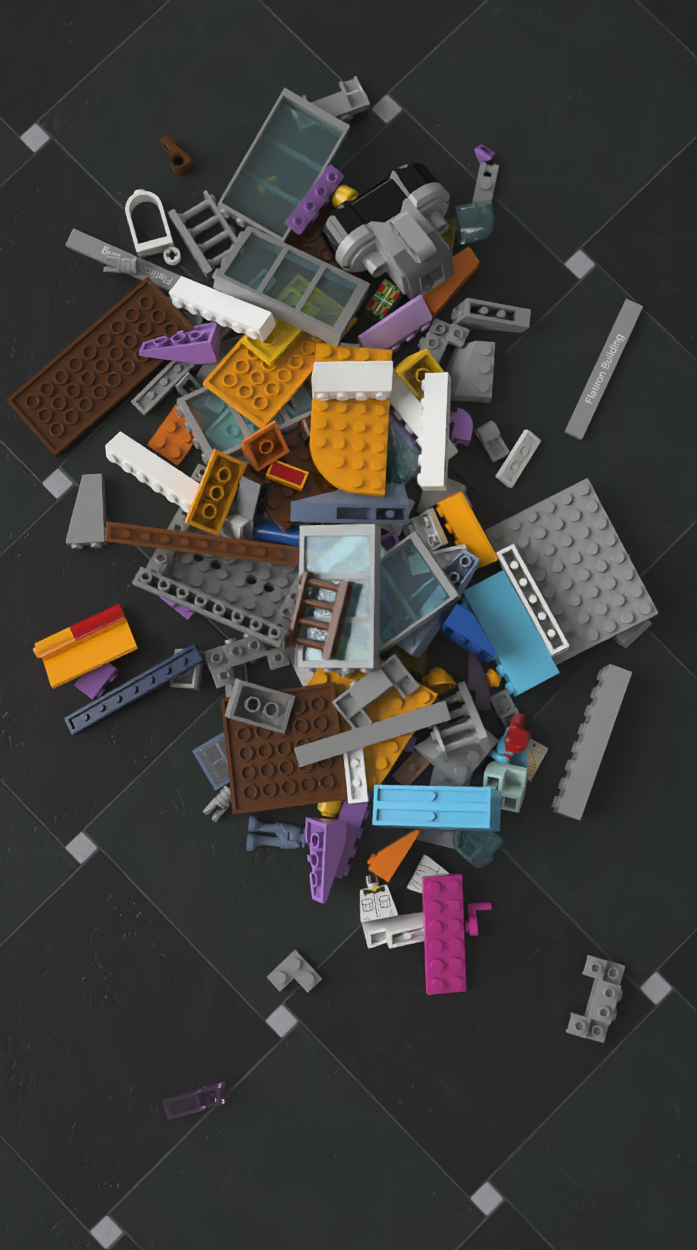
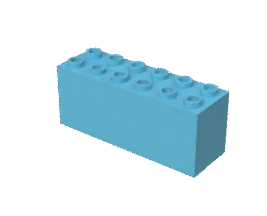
[459,570,560,697]
[372,785,501,831]

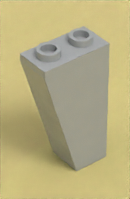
[451,298,531,333]
[66,474,107,549]

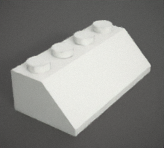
[311,361,393,401]

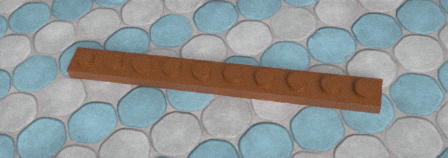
[105,522,299,566]

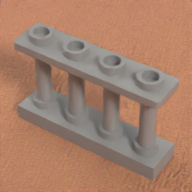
[168,190,247,280]
[428,681,491,763]

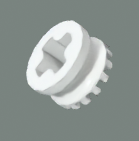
[164,247,181,266]

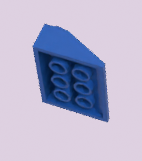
[440,604,497,663]

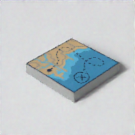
[510,738,549,782]

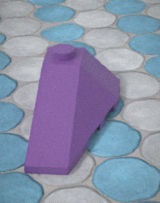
[139,322,221,364]
[305,817,347,903]

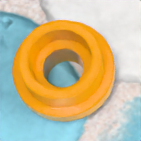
[484,669,501,688]

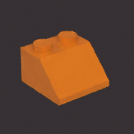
[241,420,290,472]

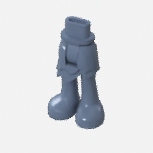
[246,814,309,851]

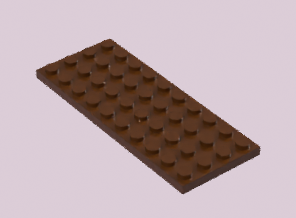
[6,277,195,457]

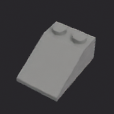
[225,679,295,734]

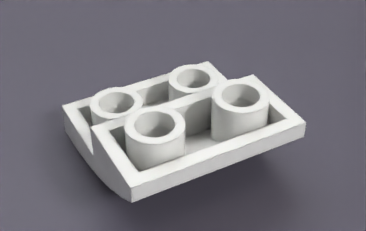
[403,508,448,555]

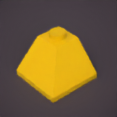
[393,348,445,402]

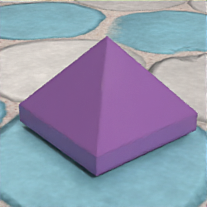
[474,145,496,163]

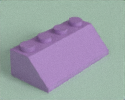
[358,294,433,353]

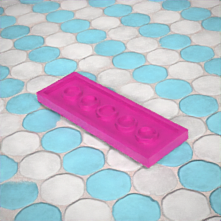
[422,873,466,995]

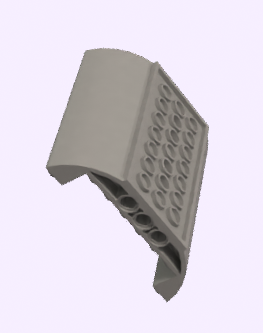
[132,464,339,648]

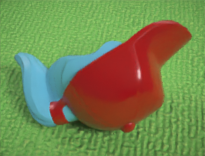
[486,714,531,763]

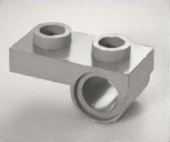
[474,421,510,463]

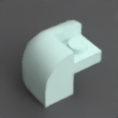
[483,760,528,813]

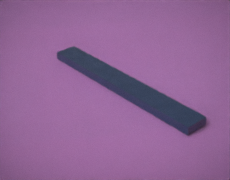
[64,643,205,735]

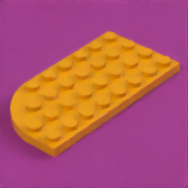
[309,343,392,497]

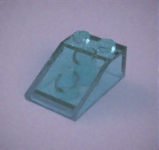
[386,419,421,486]

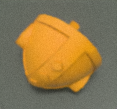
[422,667,457,701]

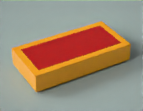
[265,460,309,491]

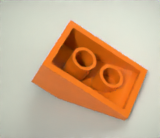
[367,829,420,882]

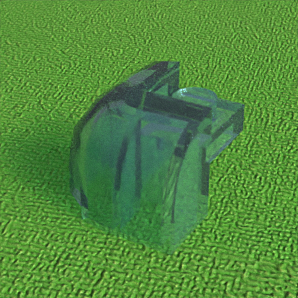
[455,200,494,245]
[453,830,504,868]

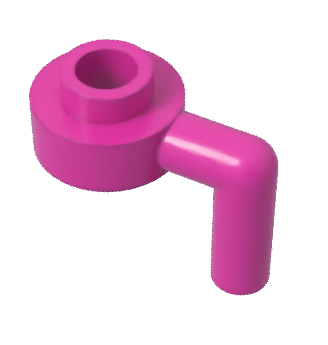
[465,902,492,936]

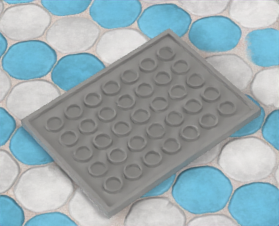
[485,478,659,665]

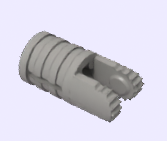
[104,255,139,274]
[203,785,232,822]

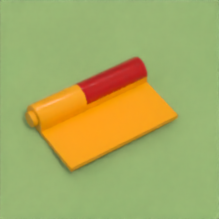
[33,603,138,689]

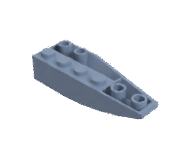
[290,484,410,524]
[382,549,480,659]

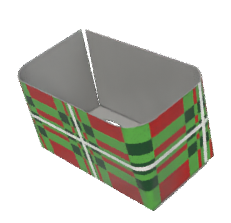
[365,279,403,322]

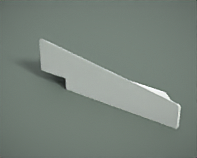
[362,912,424,949]

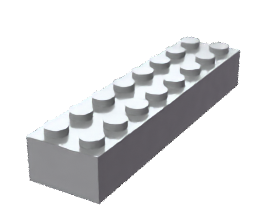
[552,664,632,820]

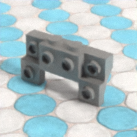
[290,76,370,134]
[414,318,470,364]
[203,634,290,688]
[332,654,420,729]
[566,954,625,1043]

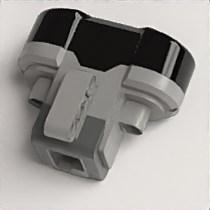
[321,162,453,300]

